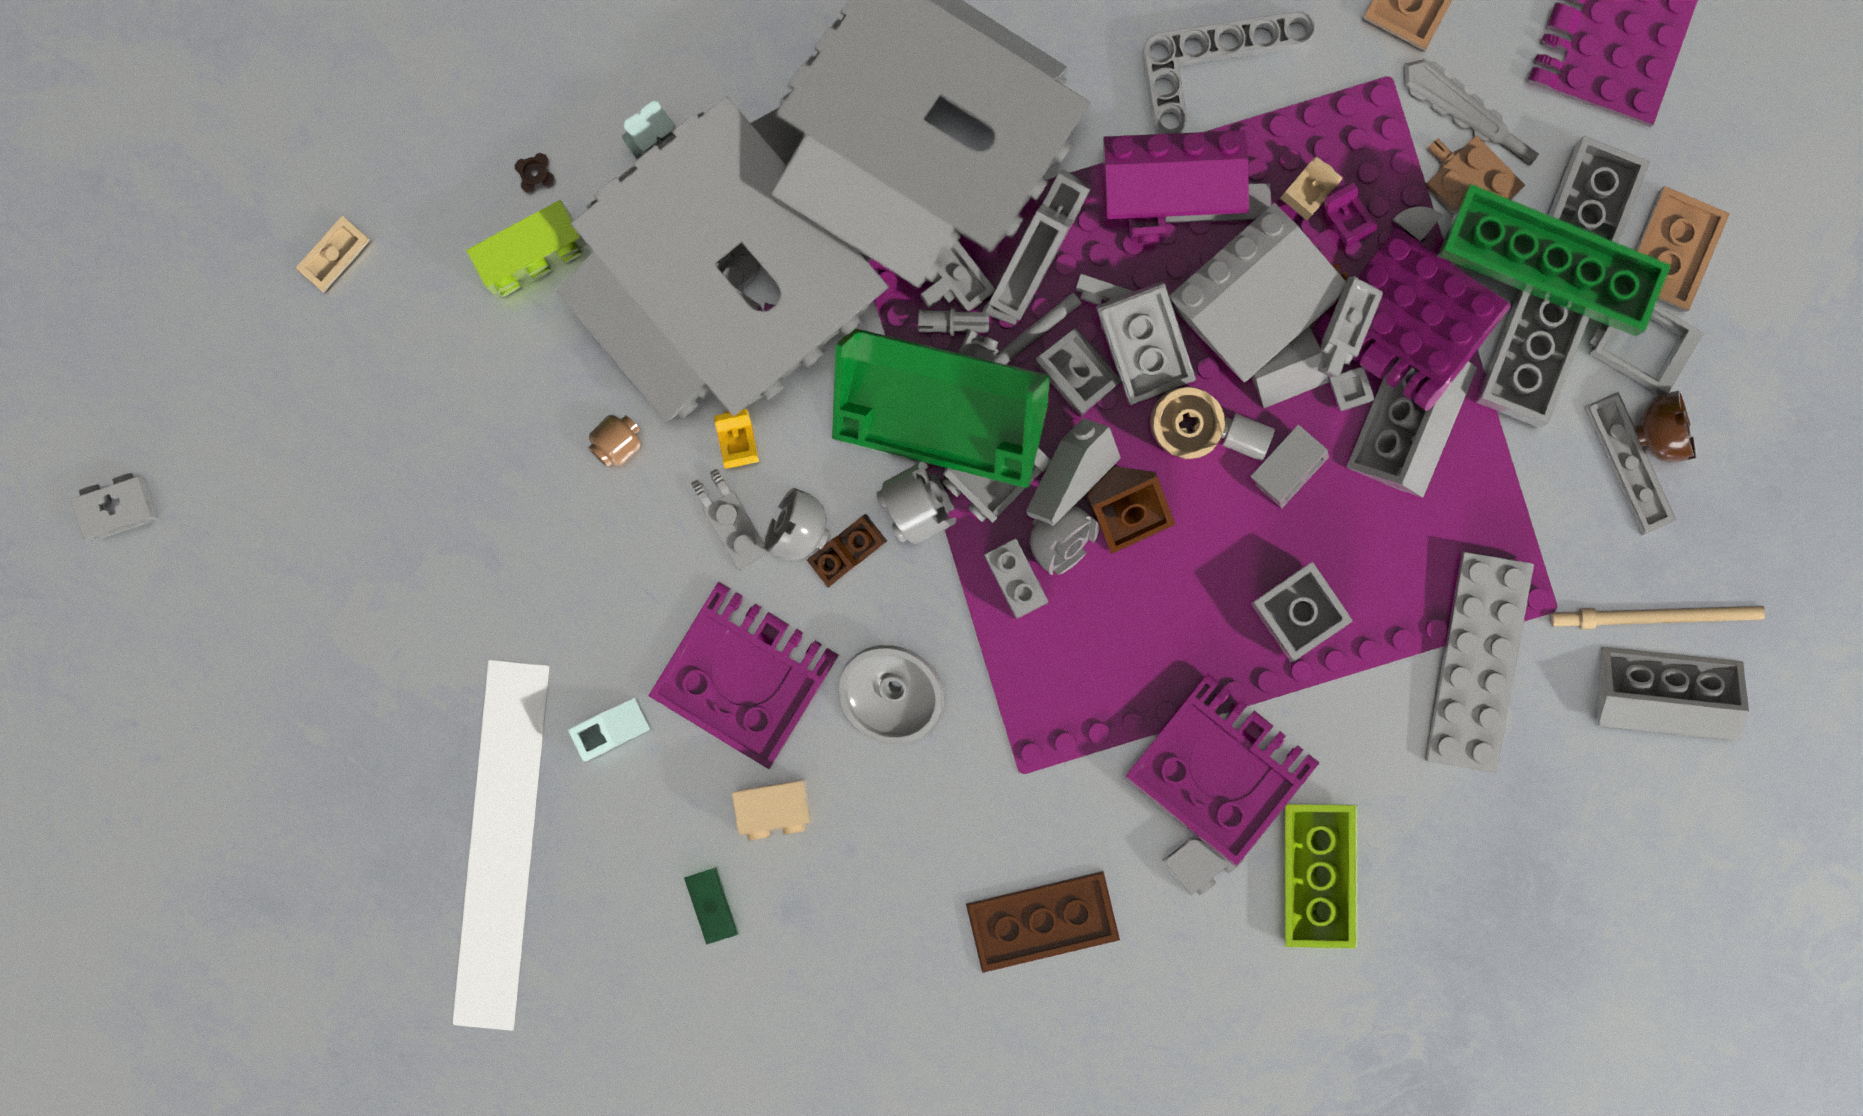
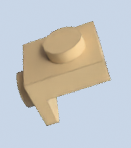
[1281,157,1342,221]

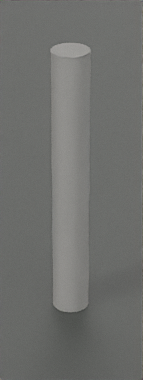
[992,293,1082,365]

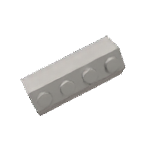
[1347,360,1477,497]
[1596,647,1749,741]

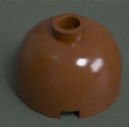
[1636,390,1696,463]

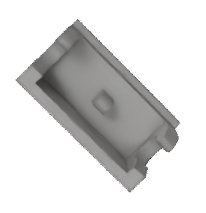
[1251,425,1329,509]

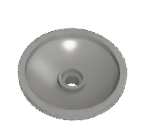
[838,645,944,744]

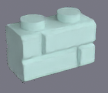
[621,100,676,159]

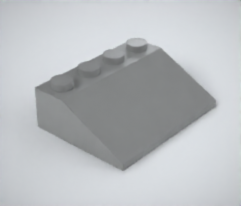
[1169,203,1346,383]

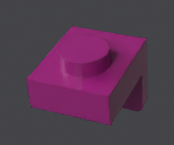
[1324,183,1377,247]
[1128,217,1167,245]

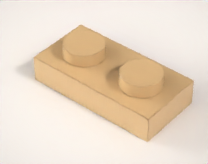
[296,216,370,293]

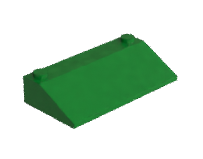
[832,328,1050,488]

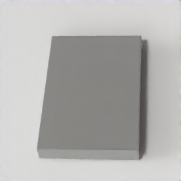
[1096,281,1196,405]

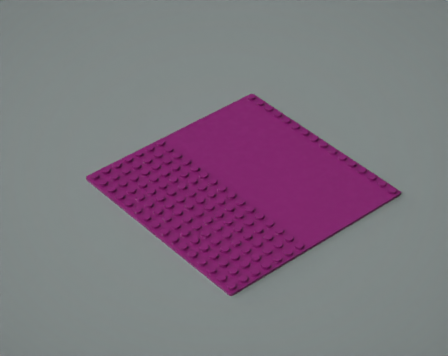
[868,76,1557,774]

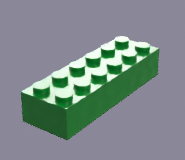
[1438,184,1671,337]

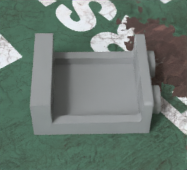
[942,448,1051,523]

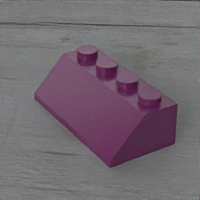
[1103,130,1249,219]

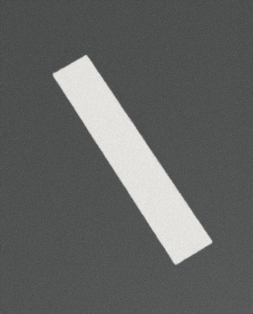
[452,660,550,1031]

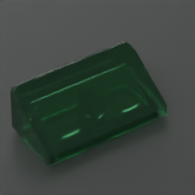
[684,866,740,945]

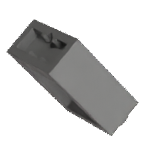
[1589,305,1704,396]

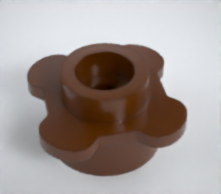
[515,153,554,193]

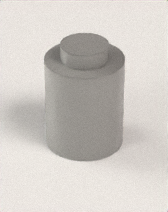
[1221,413,1275,461]

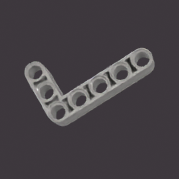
[1143,11,1315,134]

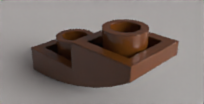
[807,514,887,587]

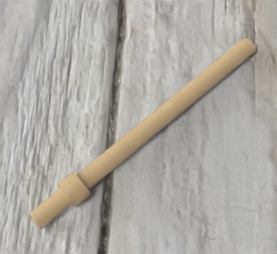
[1551,606,1765,629]

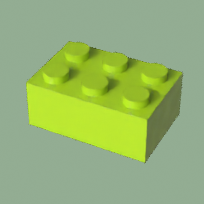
[466,200,587,296]

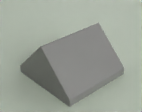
[1251,326,1329,408]
[1034,328,1121,417]

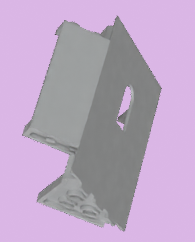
[772,0,1091,287]
[556,96,889,422]

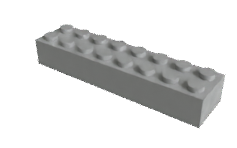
[1475,135,1650,428]

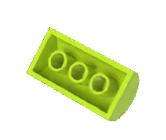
[1285,803,1358,949]

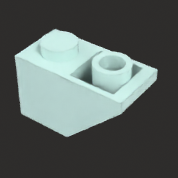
[568,698,651,762]

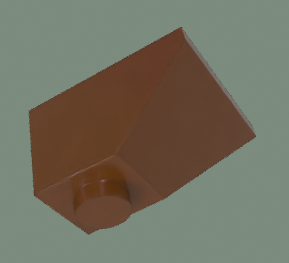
[1085,466,1176,554]

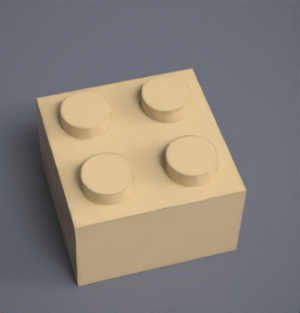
[732,779,812,841]

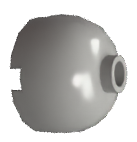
[764,488,829,560]
[1029,506,1100,575]

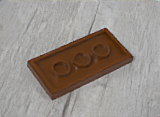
[966,871,1120,973]

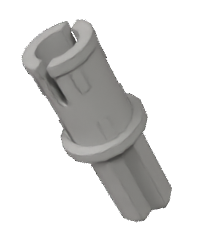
[918,308,989,336]

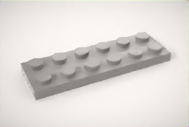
[1425,551,1534,773]

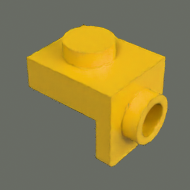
[714,409,759,469]

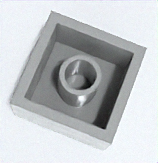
[1250,562,1353,662]

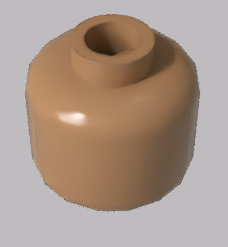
[588,415,641,467]

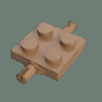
[1425,135,1525,215]

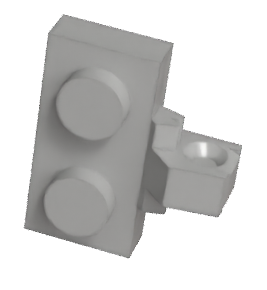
[920,241,995,312]

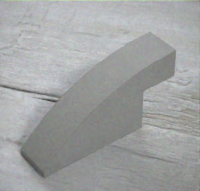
[989,169,1093,320]

